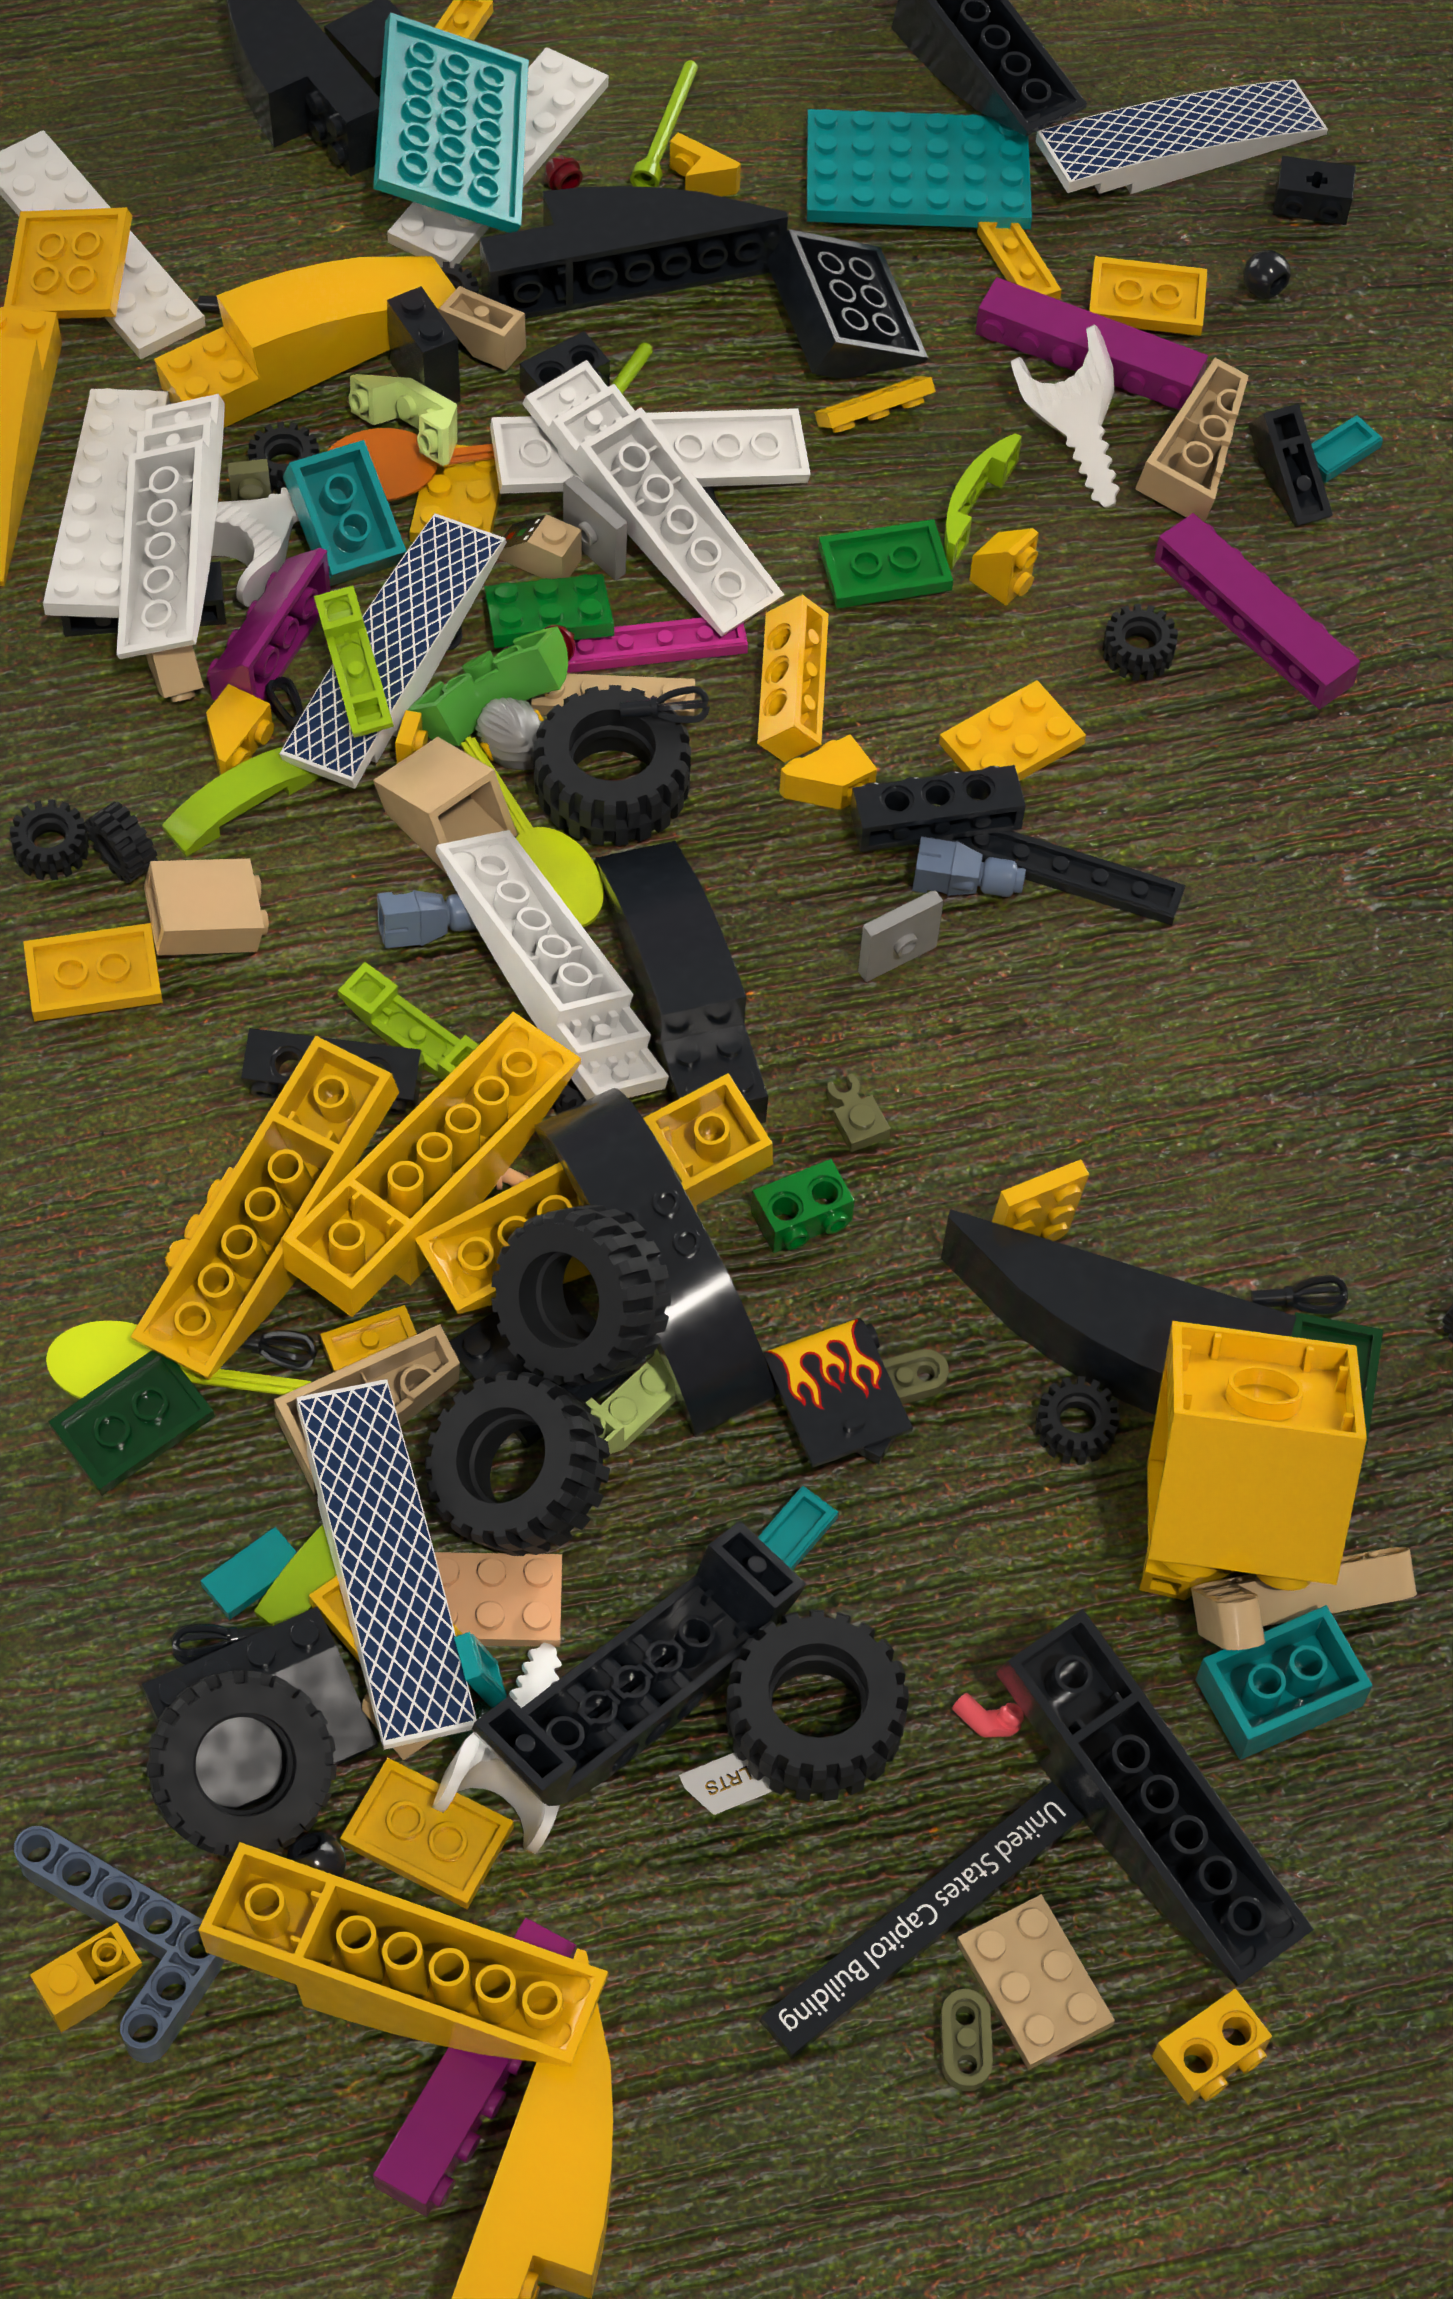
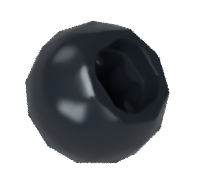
[1243,250,1291,299]
[286,1832,347,1878]

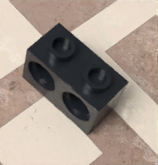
[519,331,610,396]

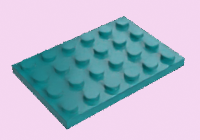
[373,12,529,233]
[807,109,1032,230]

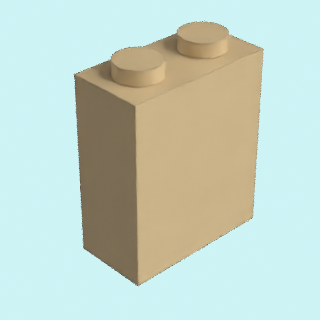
[144,859,269,955]

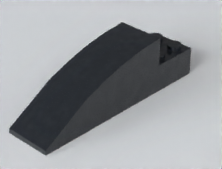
[226,0,380,177]
[891,0,1087,137]
[480,186,788,319]
[595,841,768,1124]
[941,1209,1297,1415]
[996,1609,1314,1986]

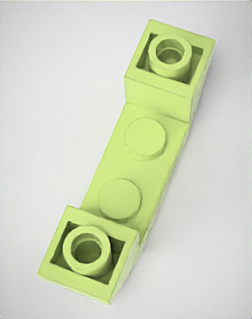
[348,374,457,466]
[586,1348,676,1454]

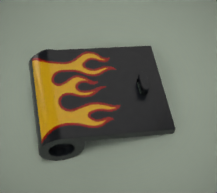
[763,1318,913,1468]

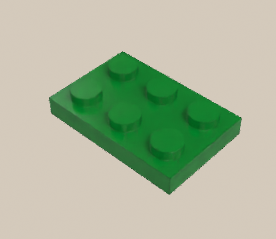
[818,519,953,609]
[484,574,614,648]

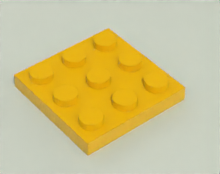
[4,207,132,319]

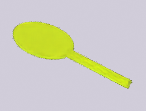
[461,737,604,927]
[46,1321,312,1399]

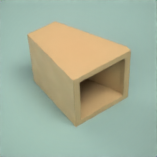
[373,737,517,875]

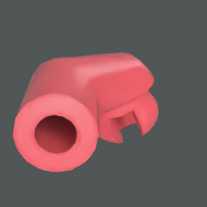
[952,1693,1024,1738]

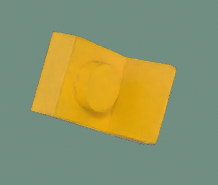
[669,132,741,197]

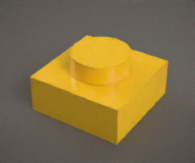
[395,710,428,764]

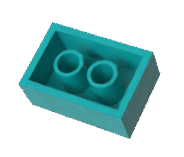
[283,440,407,586]
[1195,1605,1373,1760]

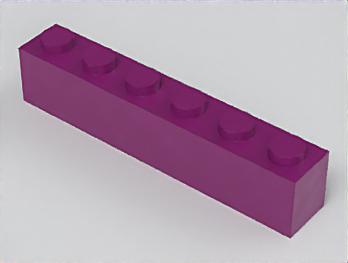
[975,277,1208,410]
[1154,513,1361,710]
[373,1917,577,2217]

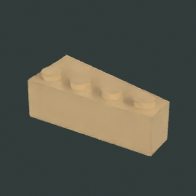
[1135,357,1249,523]
[274,1324,460,1495]

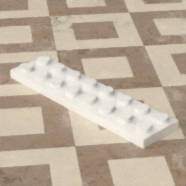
[387,47,609,268]
[0,130,206,360]
[43,388,170,618]
[490,408,811,494]

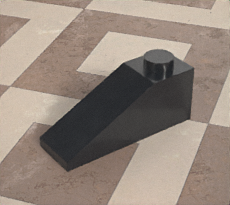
[1248,403,1333,527]

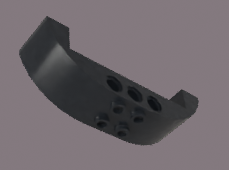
[535,1088,776,1438]
[472,1521,806,1806]

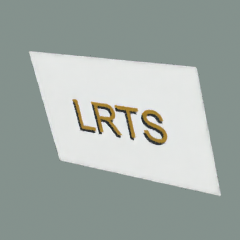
[679,1752,773,1815]

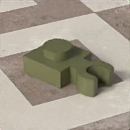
[227,459,271,501]
[826,1074,891,1152]

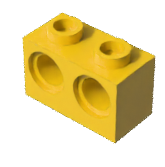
[1152,1988,1272,2105]

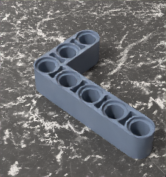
[14,1826,224,2063]

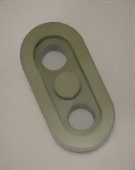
[882,1349,949,1405]
[940,1989,993,2091]

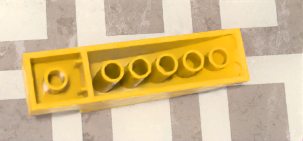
[154,256,456,428]
[0,307,62,586]
[282,1012,581,1317]
[131,1036,399,1380]
[415,1073,773,1314]
[198,1842,608,2067]
[452,1949,613,2299]

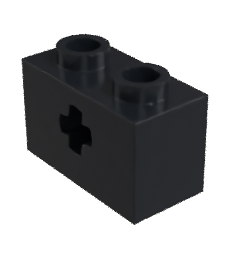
[1272,156,1356,225]

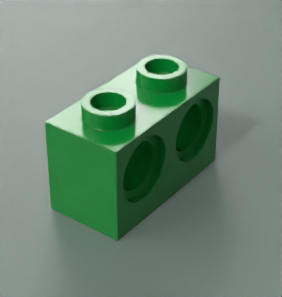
[751,1159,855,1253]

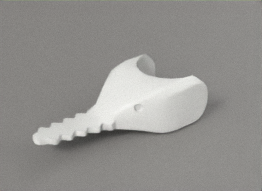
[1011,325,1120,508]
[211,488,299,607]
[432,1643,562,1854]

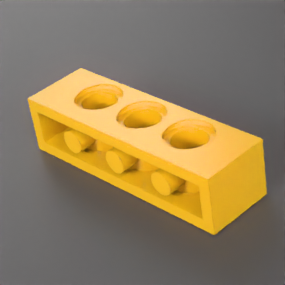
[757,594,829,763]

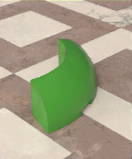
[407,626,568,746]

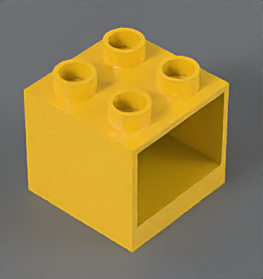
[1147,1321,1367,1591]

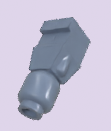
[912,837,1026,897]
[377,890,477,948]

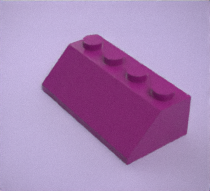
[207,548,331,701]

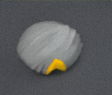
[475,697,544,770]

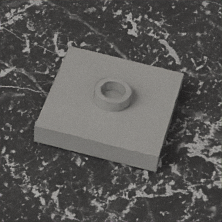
[563,475,627,581]
[858,890,943,982]

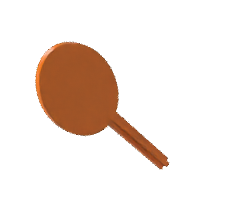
[327,428,495,502]

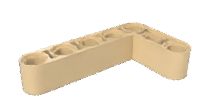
[1191,1547,1417,1650]

